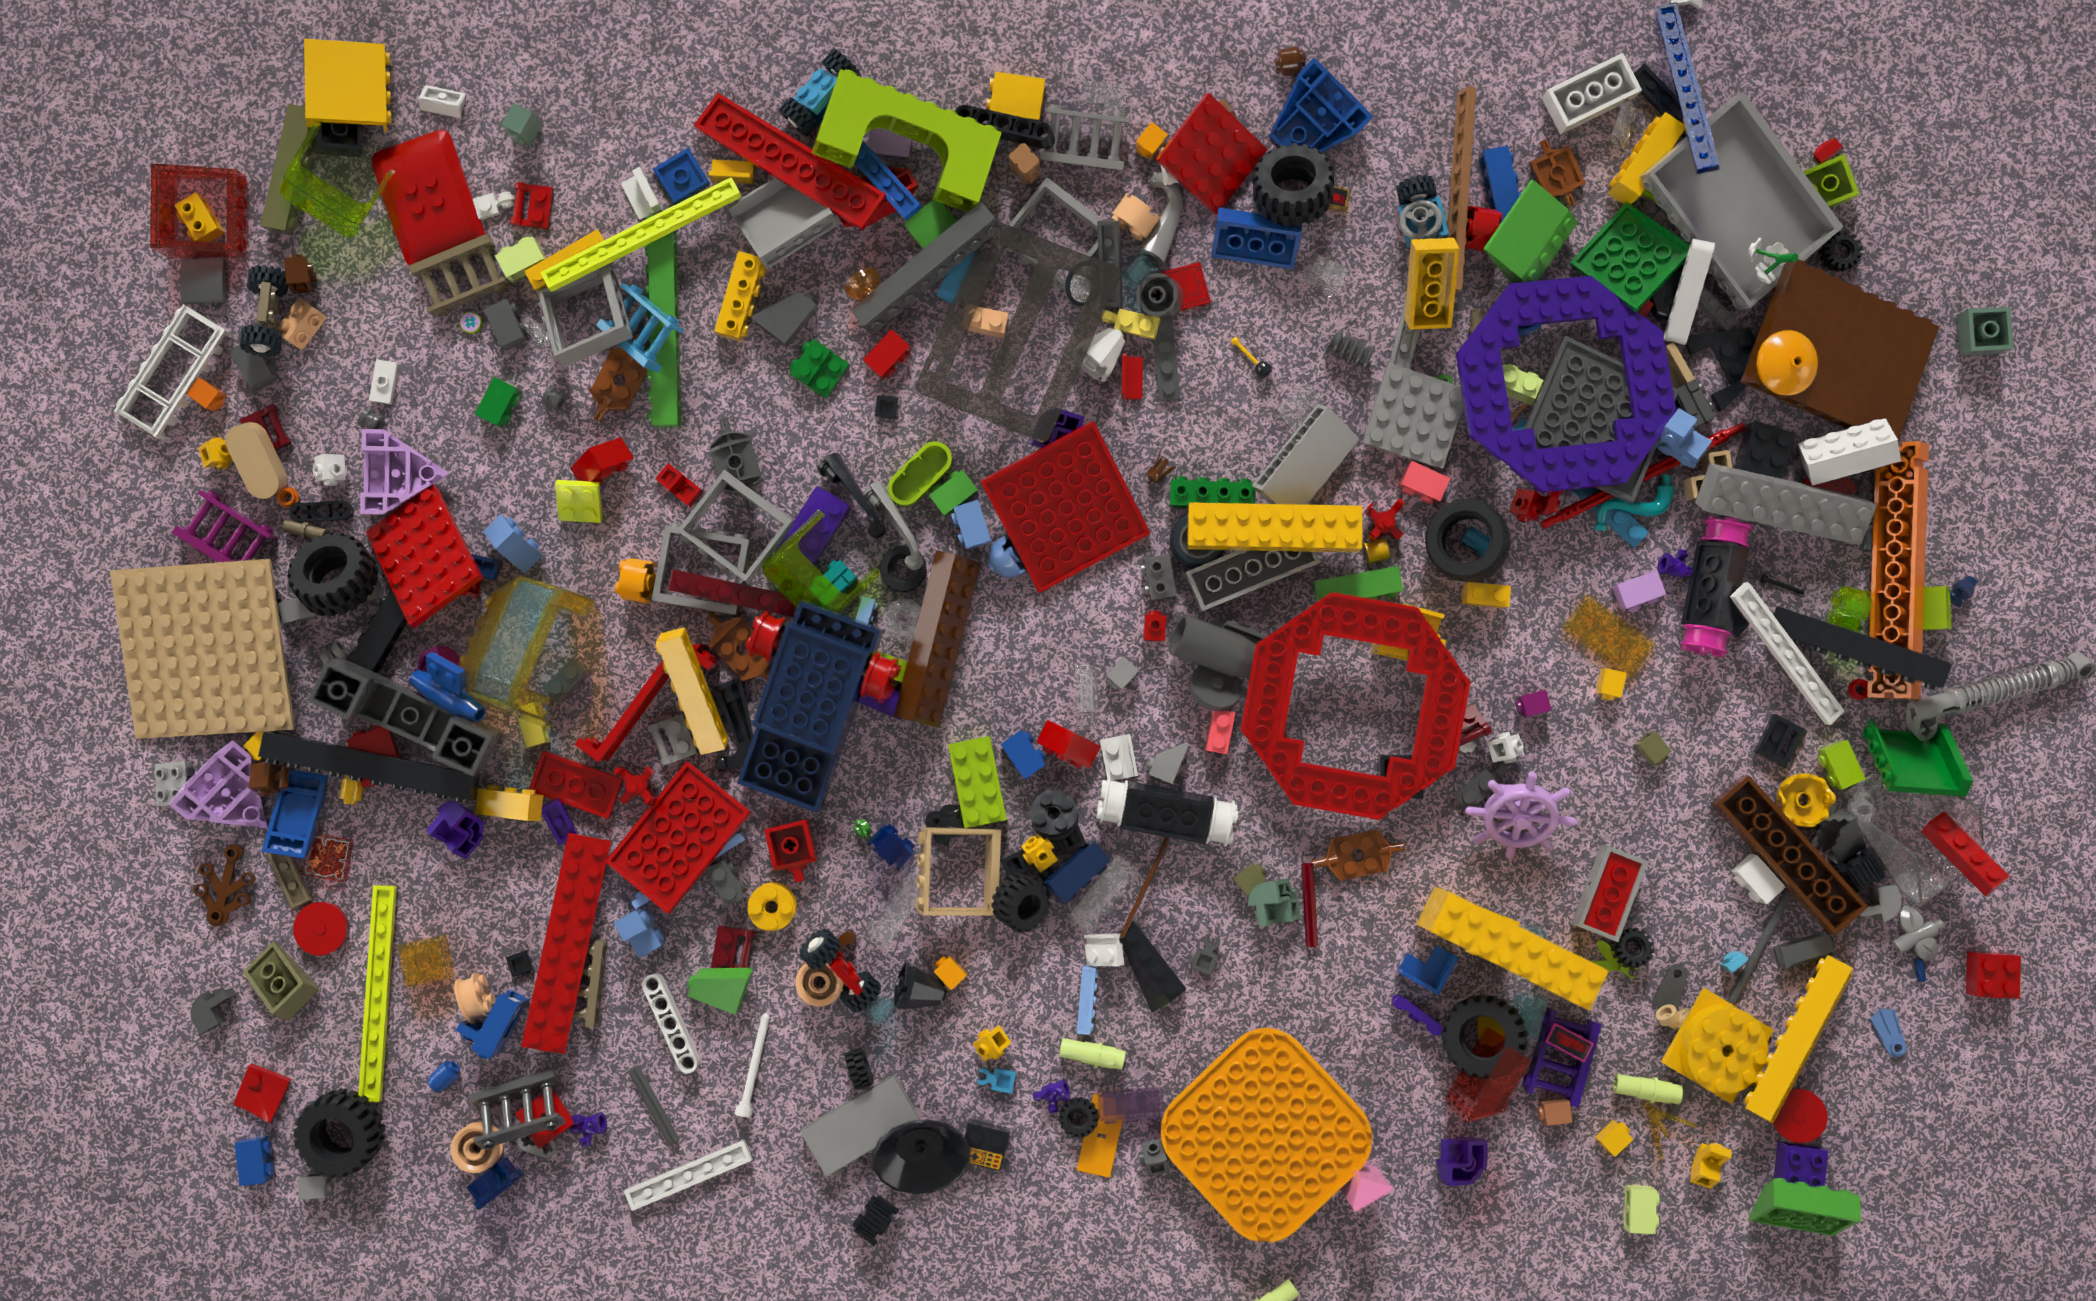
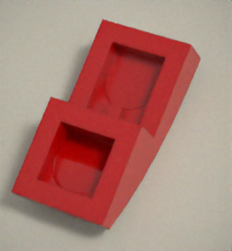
[655,463,704,508]

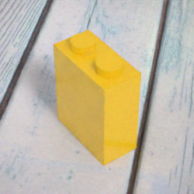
[986,71,1045,121]

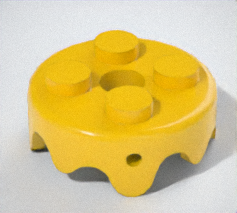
[1776,773,1836,827]

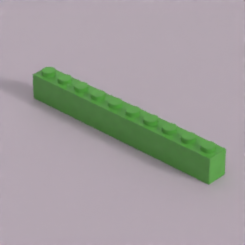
[645,216,681,428]

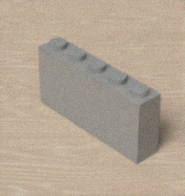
[1252,404,1359,505]
[800,1073,921,1177]

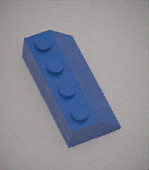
[1211,208,1302,269]

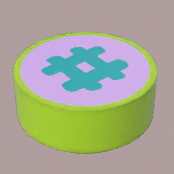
[460,312,483,334]

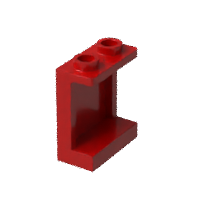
[346,725,400,788]

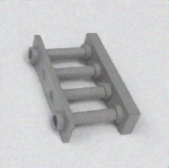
[1040,104,1130,171]

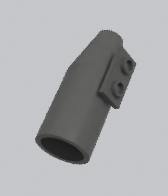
[1169,614,1266,678]

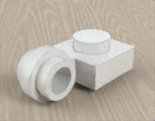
[473,192,515,220]

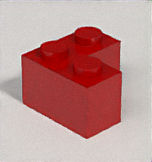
[570,437,634,486]
[1036,720,1101,769]

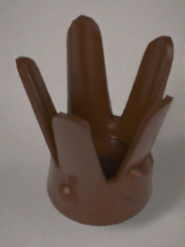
[1146,453,1176,485]

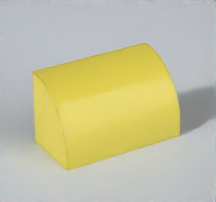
[515,701,550,749]

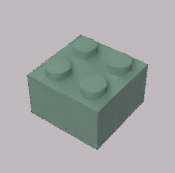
[1957,307,2014,356]

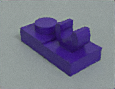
[541,798,579,845]

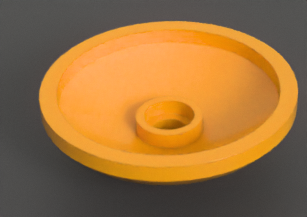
[1757,330,1818,396]

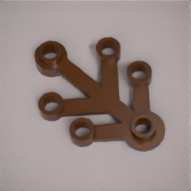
[193,844,256,926]

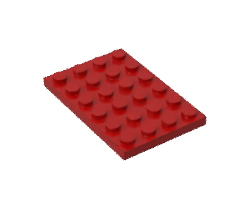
[366,484,483,628]
[605,761,752,915]

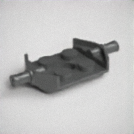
[709,418,764,509]

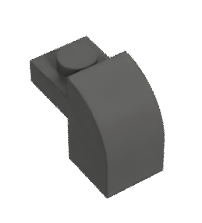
[191,987,237,1035]

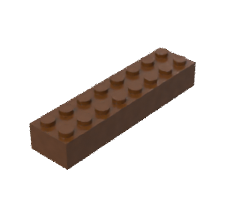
[893,550,981,728]
[1710,775,1868,935]

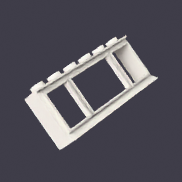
[114,304,234,441]

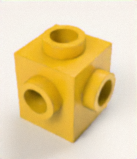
[198,437,234,470]
[1021,834,1057,873]
[972,1025,1012,1062]

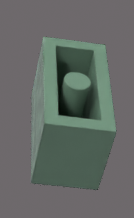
[501,102,542,147]

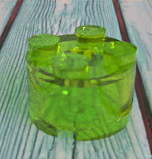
[1826,585,1871,632]

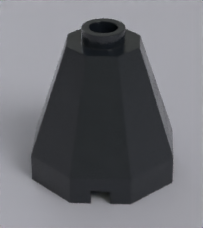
[893,962,947,1009]

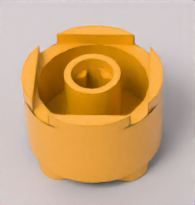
[615,558,658,604]

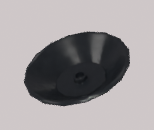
[872,1119,970,1194]

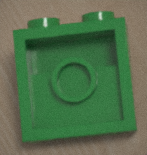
[789,339,850,399]

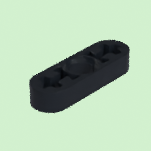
[289,500,354,523]

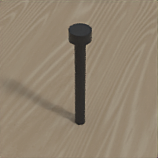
[1760,574,1805,594]

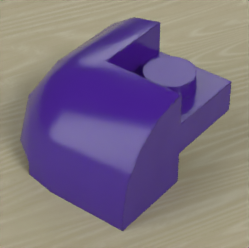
[1436,1136,1488,1186]

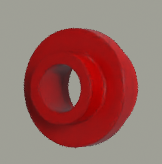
[1848,679,1868,700]

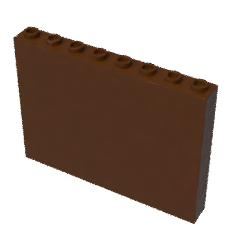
[1741,260,1940,440]

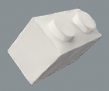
[1731,854,1785,904]

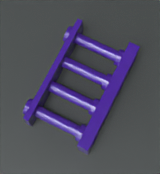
[1523,1007,1602,1108]

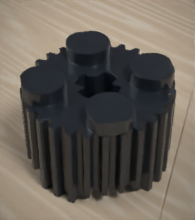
[1832,846,1887,893]
[852,1194,899,1246]

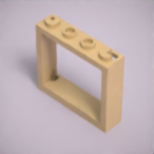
[915,827,1001,916]

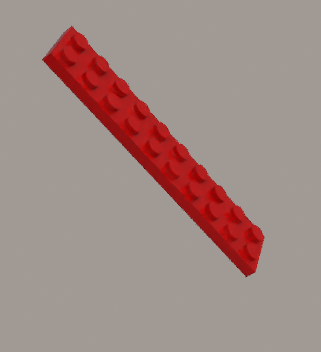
[694,93,886,231]
[521,833,611,1054]

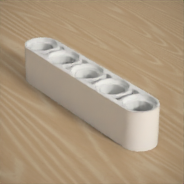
[1664,239,1715,345]
[642,973,700,1074]

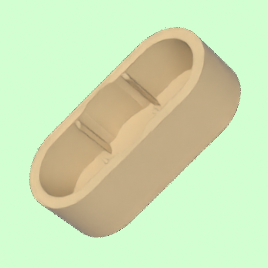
[226,422,288,499]

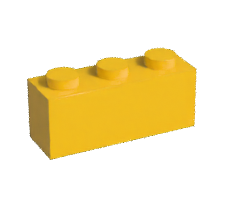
[475,785,544,821]

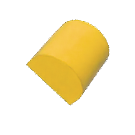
[1362,538,1390,564]

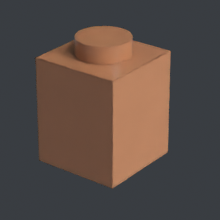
[1537,1098,1573,1126]

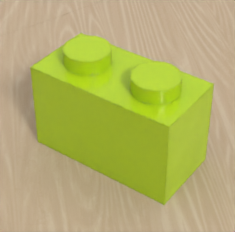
[1923,586,1952,631]
[1817,740,1866,789]

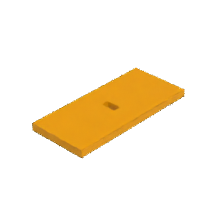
[1076,1094,1127,1178]

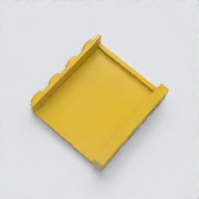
[304,39,391,132]

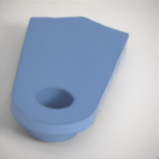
[1869,1009,1906,1057]

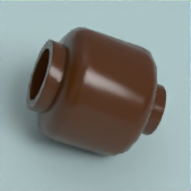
[1275,46,1306,77]

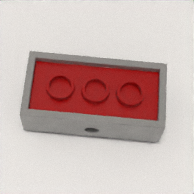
[1571,845,1648,942]

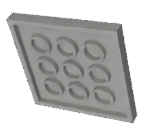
[1361,362,1463,470]

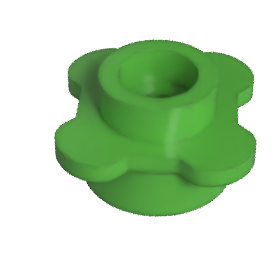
[853,819,872,840]

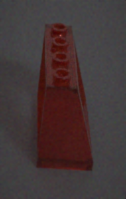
[150,164,247,258]

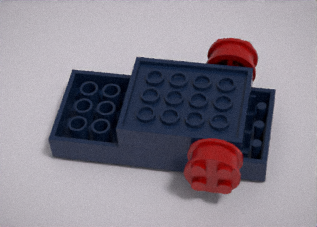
[737,601,902,813]

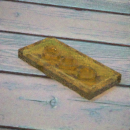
[1561,594,1656,679]

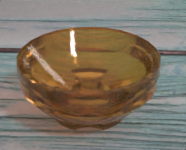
[845,267,881,300]

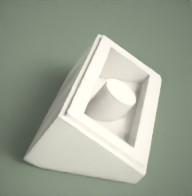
[418,85,466,118]

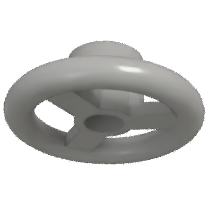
[1399,200,1442,239]

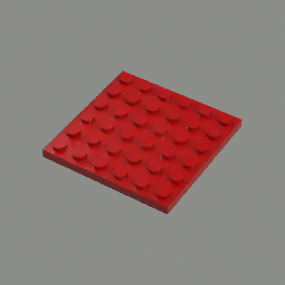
[980,420,1151,593]

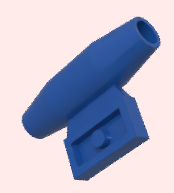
[409,652,486,723]

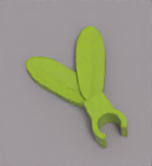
[1592,940,1639,978]

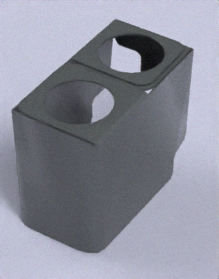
[1816,808,1866,865]

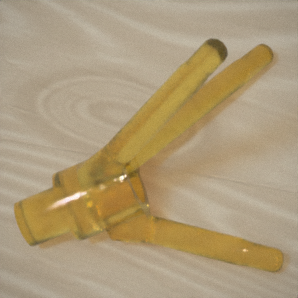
[1642,1101,1697,1160]

